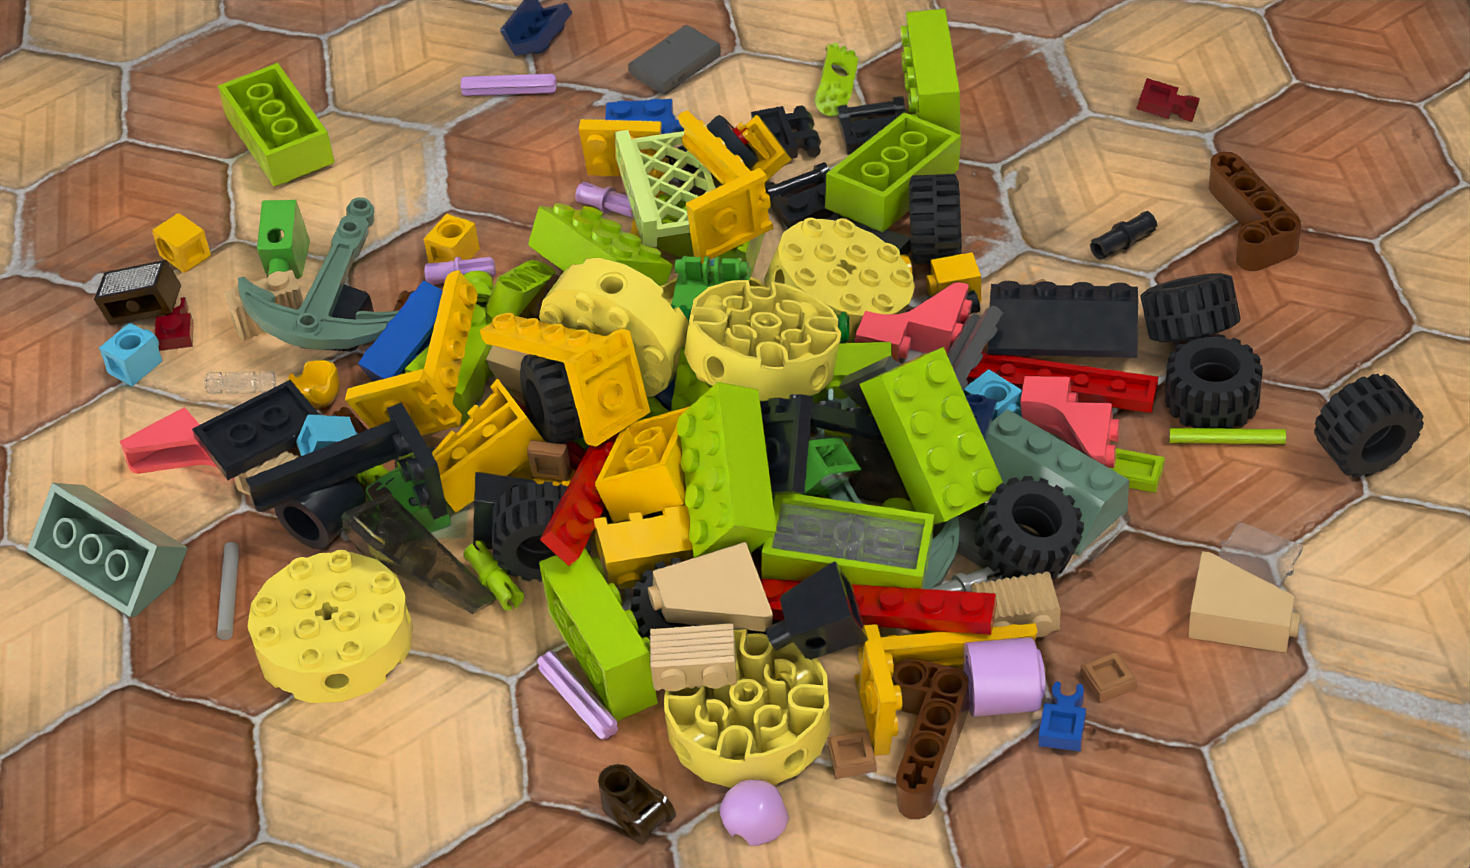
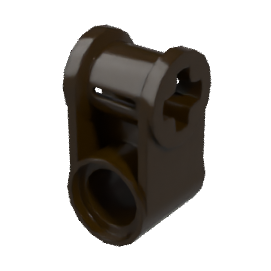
[598,764,676,845]

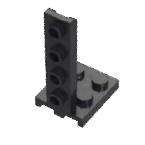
[760,394,885,495]
[245,402,448,520]

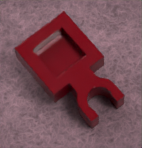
[1136,78,1200,122]
[155,297,194,351]

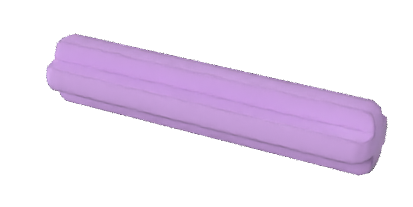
[461,74,557,96]
[537,651,618,740]

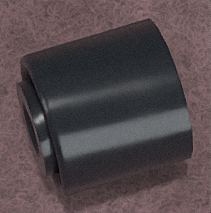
[274,476,366,550]

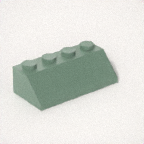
[985,409,1129,556]
[26,483,188,617]

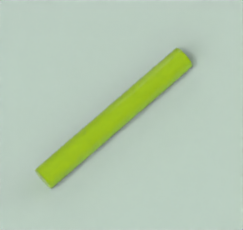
[1169,428,1286,444]

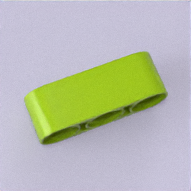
[485,260,557,318]

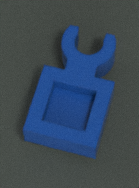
[1039,681,1086,751]

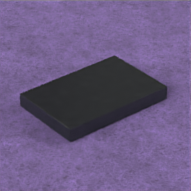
[192,380,320,480]

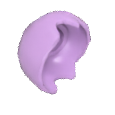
[719,780,789,846]

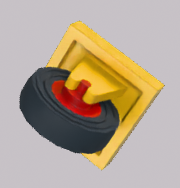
[707,115,792,182]

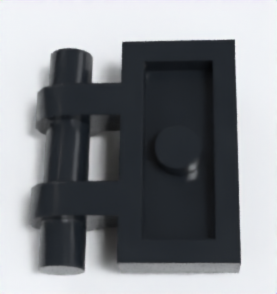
[751,105,821,159]

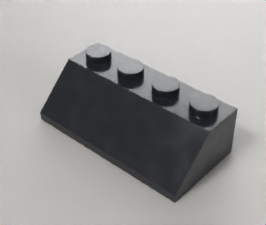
[988,281,1138,358]

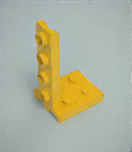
[678,110,774,264]
[579,119,669,248]
[345,270,478,436]
[480,313,650,446]
[854,623,1038,756]

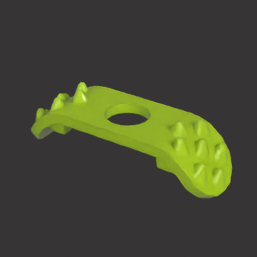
[814,43,859,116]

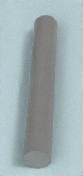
[217,542,239,640]

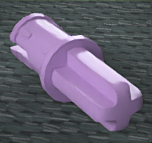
[575,182,634,218]
[424,257,496,285]

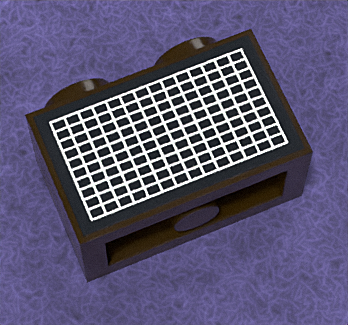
[94,260,182,325]

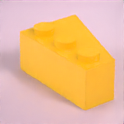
[432,379,545,513]
[594,505,694,589]

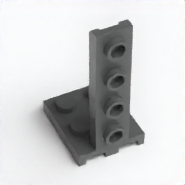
[839,306,1003,417]

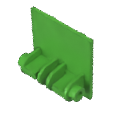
[672,256,752,309]

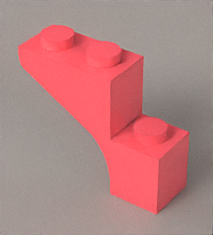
[855,283,972,362]
[1020,376,1120,468]
[119,407,235,481]

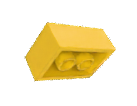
[594,406,690,523]

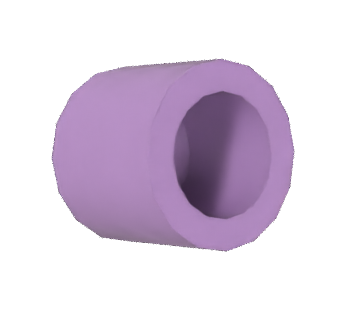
[964,637,1045,717]

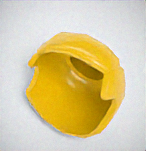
[287,360,340,410]

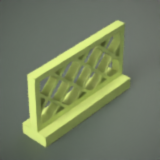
[615,130,716,247]

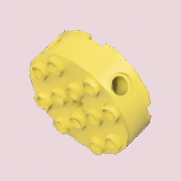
[764,218,915,344]
[539,258,689,397]
[684,280,841,401]
[247,550,413,703]
[664,629,831,788]

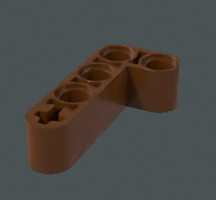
[1209,151,1301,271]
[892,658,969,820]

